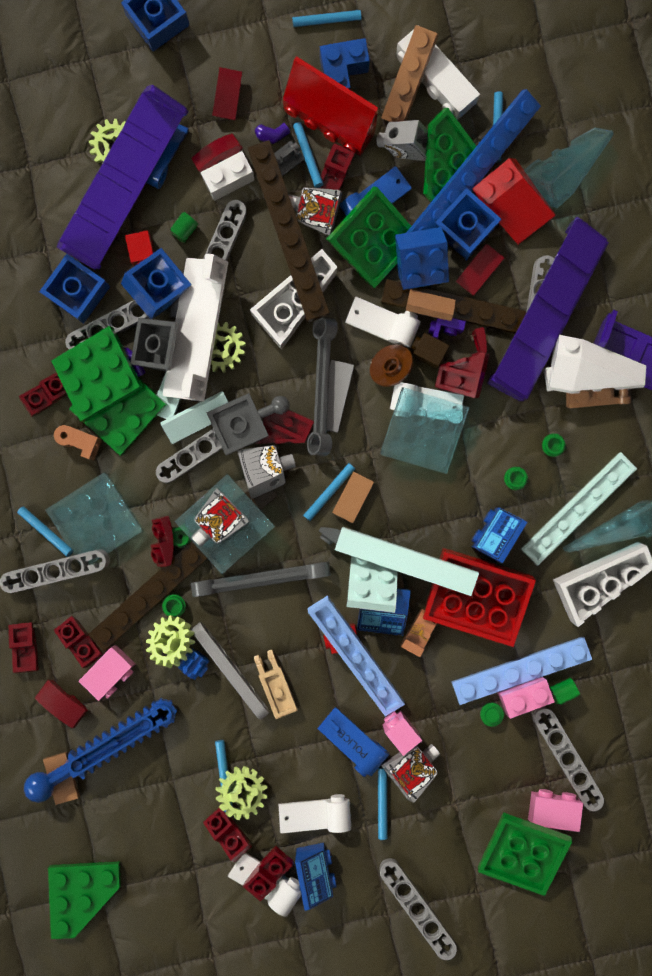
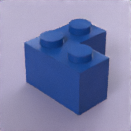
[320,38,370,90]

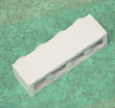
[396,25,480,120]

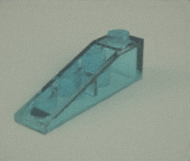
[524,127,614,208]
[563,500,652,552]

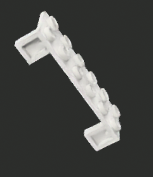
[163,254,228,402]

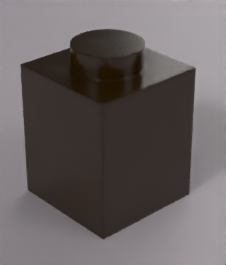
[411,332,449,369]

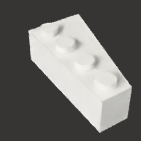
[250,249,337,350]
[553,542,652,627]

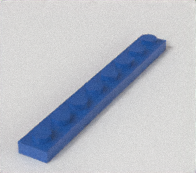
[406,89,541,233]

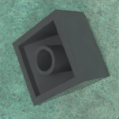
[131,318,179,371]

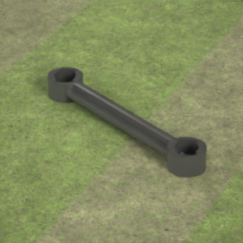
[307,317,338,456]
[191,561,331,597]

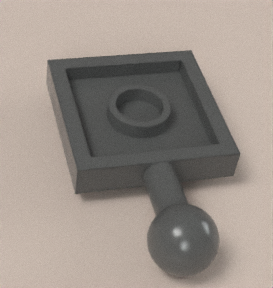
[206,393,290,456]

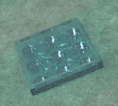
[380,387,469,474]
[45,472,143,566]
[175,474,275,574]

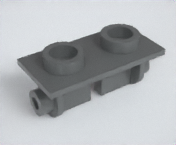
[274,141,305,177]

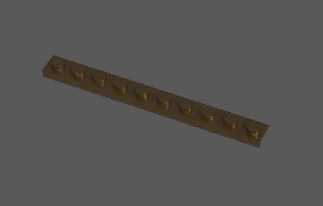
[89,490,278,651]

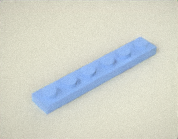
[307,596,405,716]
[451,636,592,705]

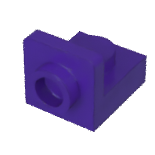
[428,318,466,339]

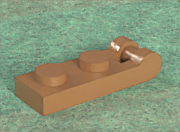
[566,388,631,408]

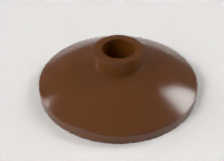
[370,344,413,387]

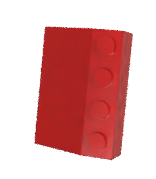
[283,56,378,157]
[423,548,536,647]

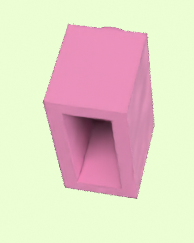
[78,645,135,701]
[498,677,555,719]
[383,710,422,756]
[528,789,583,832]

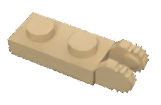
[254,650,298,719]

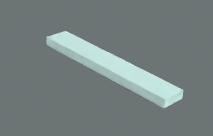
[521,452,637,566]
[335,527,479,596]

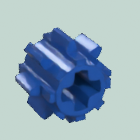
[178,648,209,680]

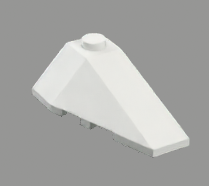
[548,335,646,394]

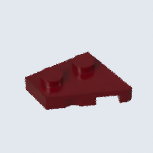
[435,353,490,398]
[255,409,314,444]

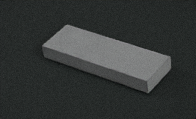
[327,360,354,433]

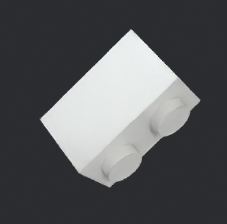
[201,151,255,201]

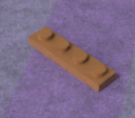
[381,25,439,122]

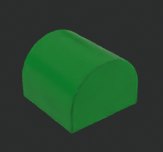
[170,212,199,243]
[549,678,580,705]

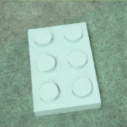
[347,556,398,613]

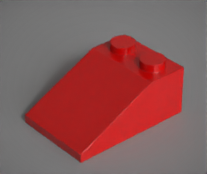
[472,158,556,245]

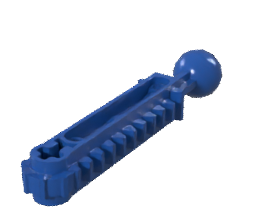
[24,698,177,803]

